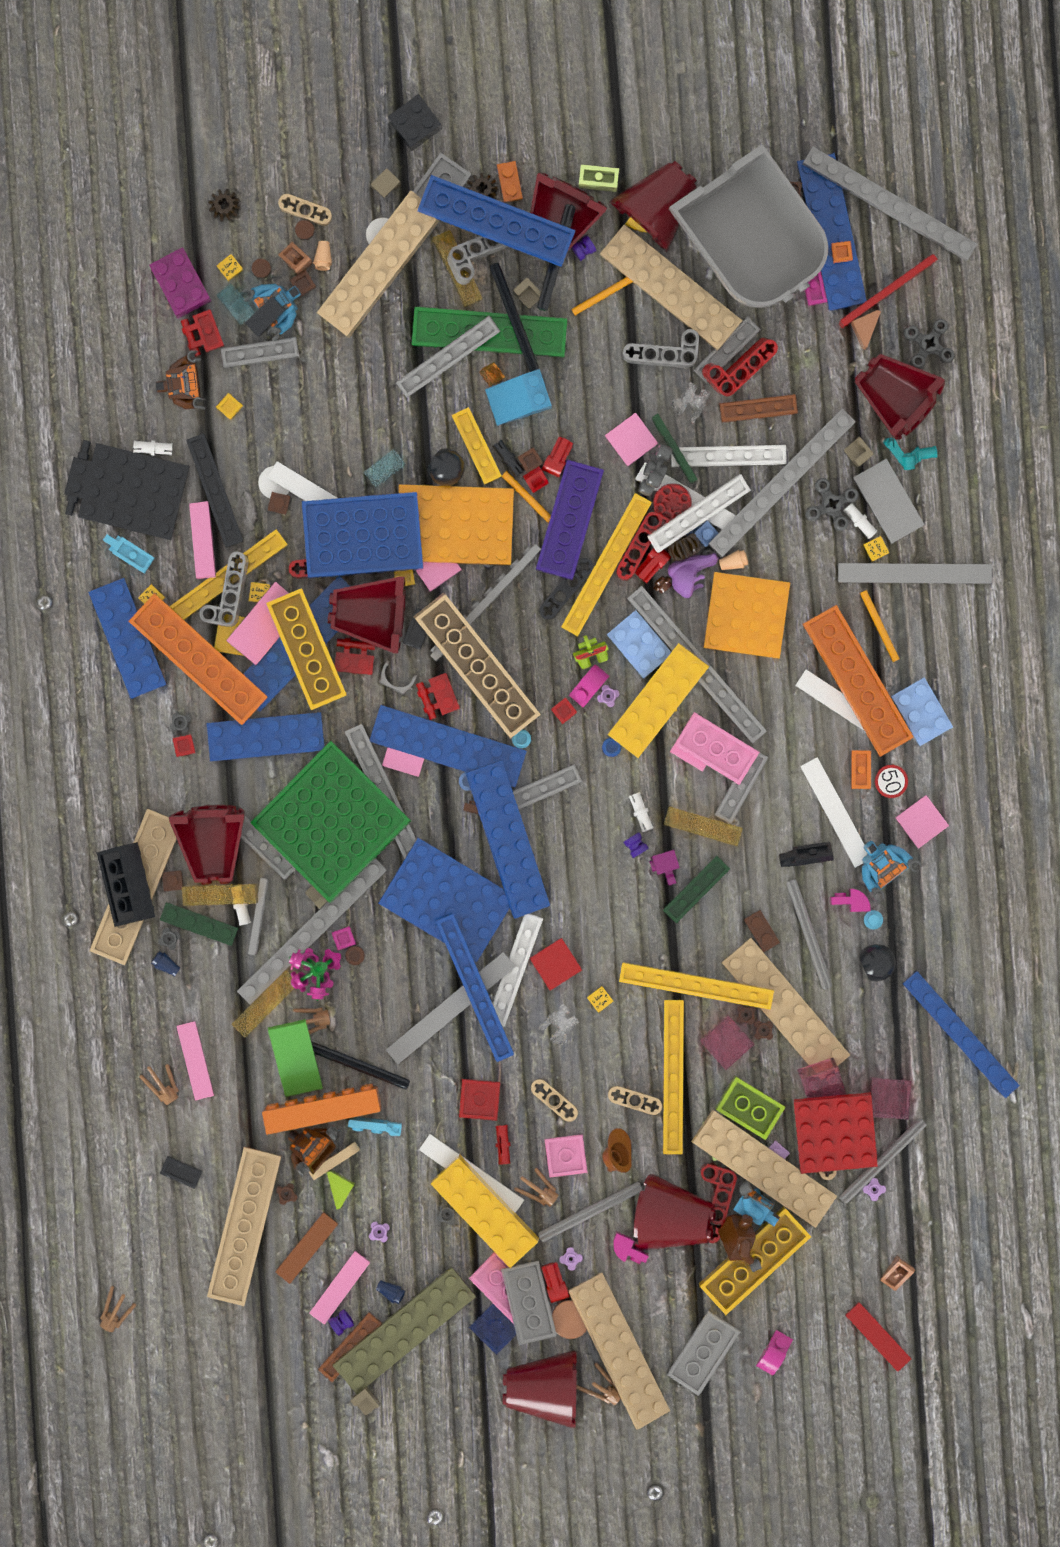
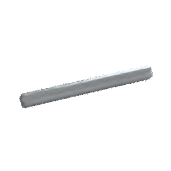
[787,879,832,989]
[839,1118,927,1204]
[538,1182,643,1242]

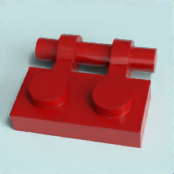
[181,309,224,357]
[335,638,375,675]
[416,673,460,720]

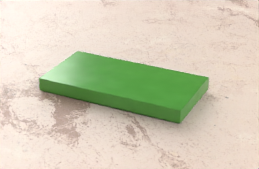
[268,1019,323,1097]

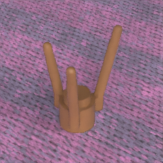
[293,1007,331,1034]
[139,1064,179,1105]
[514,1168,559,1207]
[100,1286,136,1332]
[576,1363,621,1405]

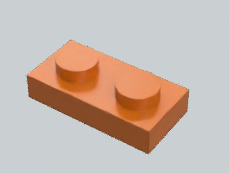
[497,161,523,203]
[851,750,871,789]

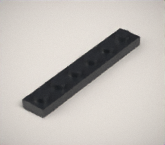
[186,433,244,548]

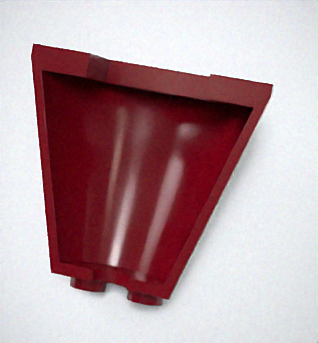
[609,161,697,252]
[530,172,607,252]
[855,354,945,440]
[328,577,406,654]
[169,805,245,885]
[634,1174,716,1251]
[503,1351,577,1428]

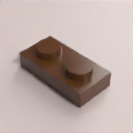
[743,910,780,952]

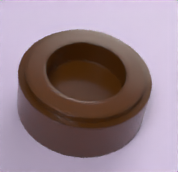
[295,220,314,240]
[252,259,271,279]
[345,946,365,965]

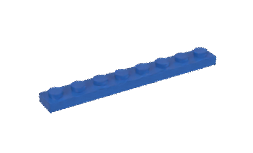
[436,913,514,1062]
[902,971,1020,1098]

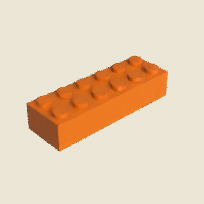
[262,1084,382,1135]

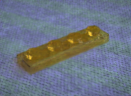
[432,230,483,307]
[663,806,743,846]
[182,884,258,906]
[231,970,294,1038]

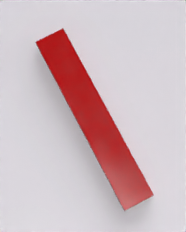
[839,254,938,329]

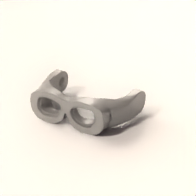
[379,660,417,695]

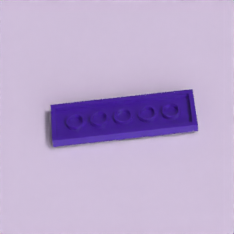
[536,460,604,580]

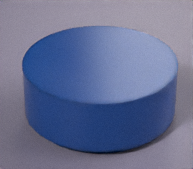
[602,738,621,757]

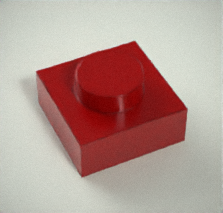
[523,466,549,493]
[551,697,578,724]
[172,734,196,757]

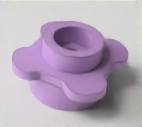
[597,685,619,707]
[863,1178,886,1201]
[369,1222,390,1242]
[560,1247,583,1271]

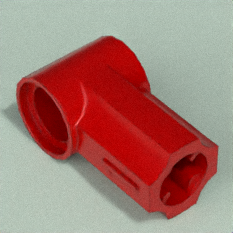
[542,437,574,478]
[635,548,671,584]
[541,1262,570,1303]

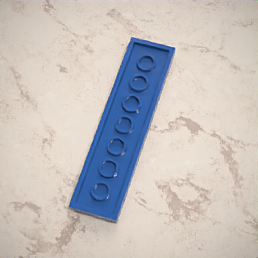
[797,153,867,311]
[417,175,575,267]
[243,576,350,712]
[370,705,527,787]
[466,760,550,918]

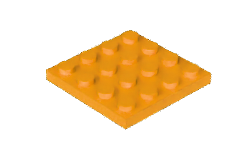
[704,572,790,659]

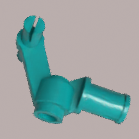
[883,437,938,470]

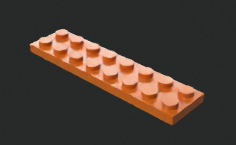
[128,593,268,725]
[803,605,914,757]

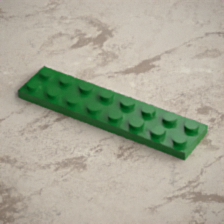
[412,307,567,358]

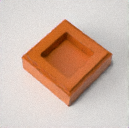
[831,241,853,263]

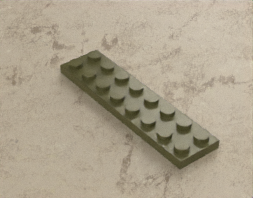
[332,1266,476,1394]

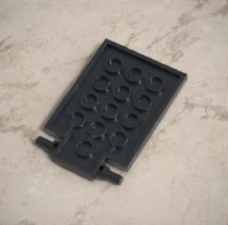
[64,440,190,541]

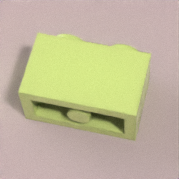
[579,165,619,192]

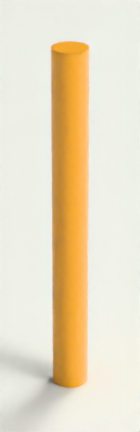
[571,277,632,316]
[502,471,551,524]
[860,590,900,662]

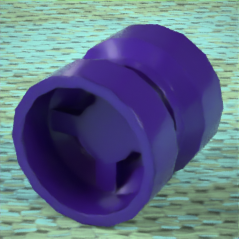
[571,235,597,261]
[623,832,649,858]
[328,1309,355,1336]

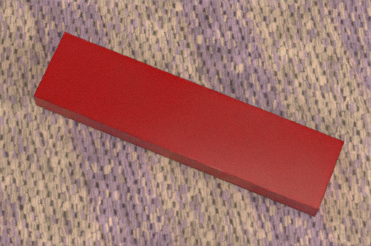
[845,1302,911,1372]

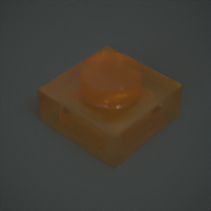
[479,362,505,387]

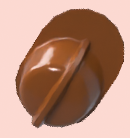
[602,1128,631,1173]

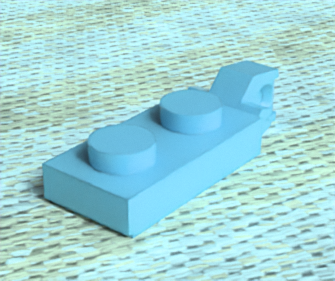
[103,534,155,574]
[348,1117,402,1136]

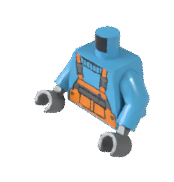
[240,284,301,341]
[862,841,922,902]
[733,1181,780,1226]

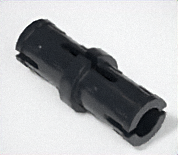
[492,440,525,477]

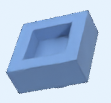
[692,520,719,547]

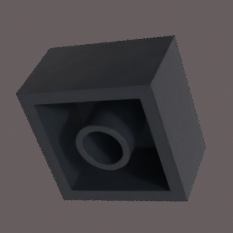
[388,94,442,152]

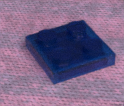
[469,1303,516,1355]

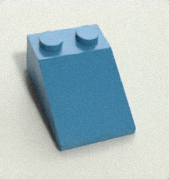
[485,369,552,426]

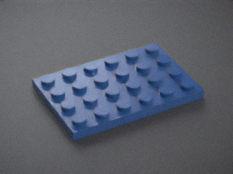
[302,492,423,578]
[378,837,510,962]

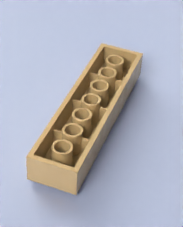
[317,191,440,338]
[413,593,541,739]

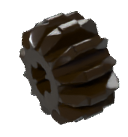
[467,173,498,199]
[208,189,241,222]
[668,533,701,561]

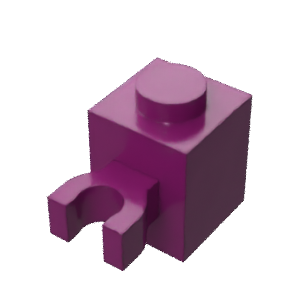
[649,850,680,885]

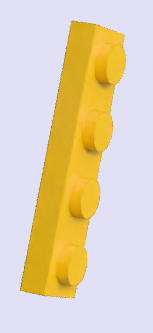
[452,407,502,485]

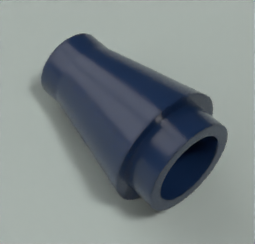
[151,951,181,977]
[376,1280,406,1304]

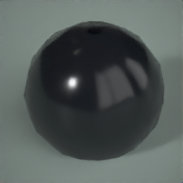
[427,448,465,486]
[859,944,896,982]

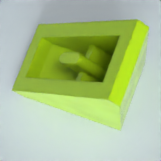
[327,1170,355,1210]

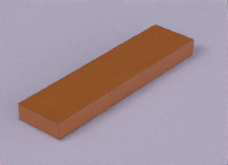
[719,394,798,423]
[275,1212,339,1284]
[318,1311,382,1382]

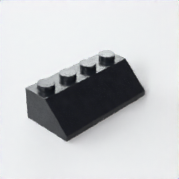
[97,842,156,927]

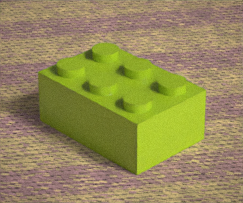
[715,1076,785,1140]

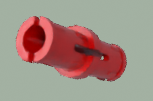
[495,1125,511,1165]

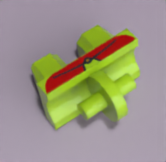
[573,635,609,669]

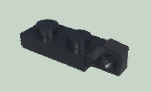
[779,842,834,867]

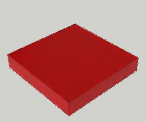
[529,938,582,991]
[459,1079,500,1121]

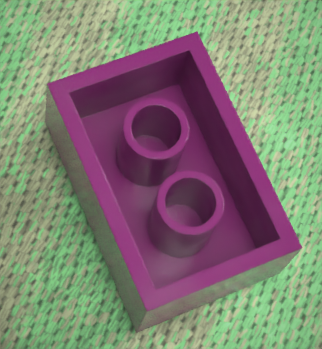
[149,247,212,319]

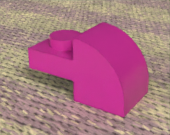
[569,664,609,708]
[830,889,870,912]
[613,1231,649,1264]
[756,1330,793,1375]

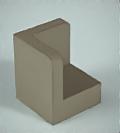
[371,168,401,198]
[513,277,541,309]
[844,436,874,468]
[305,886,328,909]
[350,1387,381,1415]

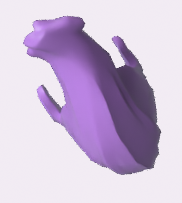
[668,553,719,598]

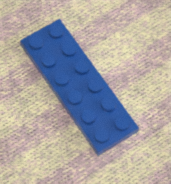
[88,578,167,699]
[206,712,325,761]

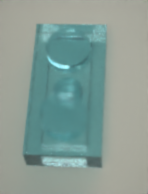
[364,449,406,488]

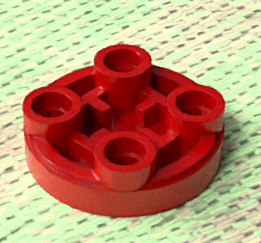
[653,483,692,520]

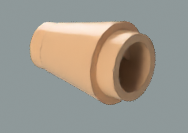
[313,241,332,271]
[719,550,749,570]

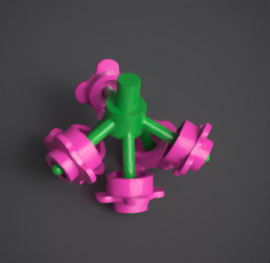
[289,948,341,1001]

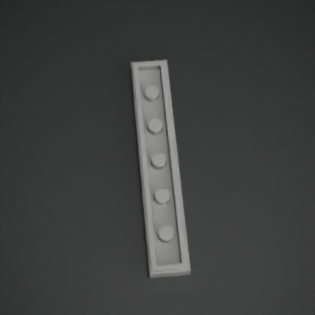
[396,315,500,398]

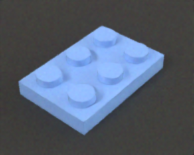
[607,610,671,679]
[891,677,953,746]

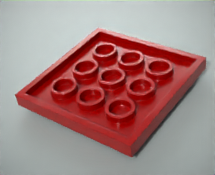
[793,1092,878,1174]

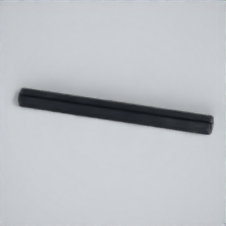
[537,204,576,311]
[490,263,539,372]
[311,1041,410,1089]

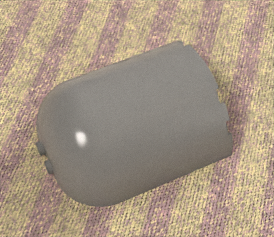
[669,144,828,308]

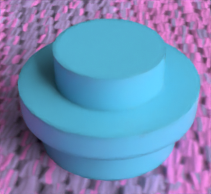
[512,729,531,749]
[864,910,883,929]

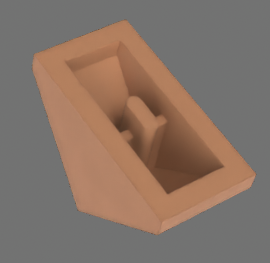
[278,242,313,275]
[851,310,881,350]
[880,1256,915,1291]

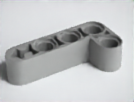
[447,236,508,285]
[622,329,699,368]
[200,552,249,627]

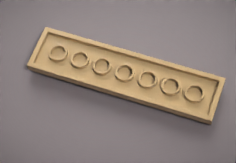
[600,225,742,351]
[89,809,177,965]
[721,938,850,1080]
[691,1110,837,1228]
[207,1147,282,1306]
[568,1273,670,1429]

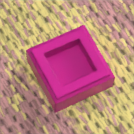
[331,926,356,950]

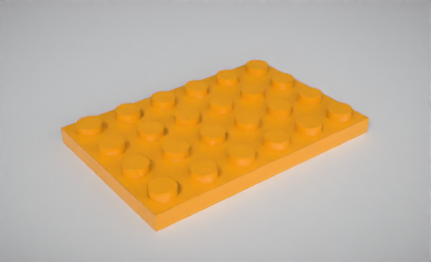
[399,484,514,566]

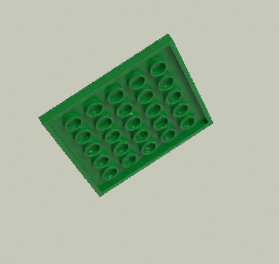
[250,741,411,903]

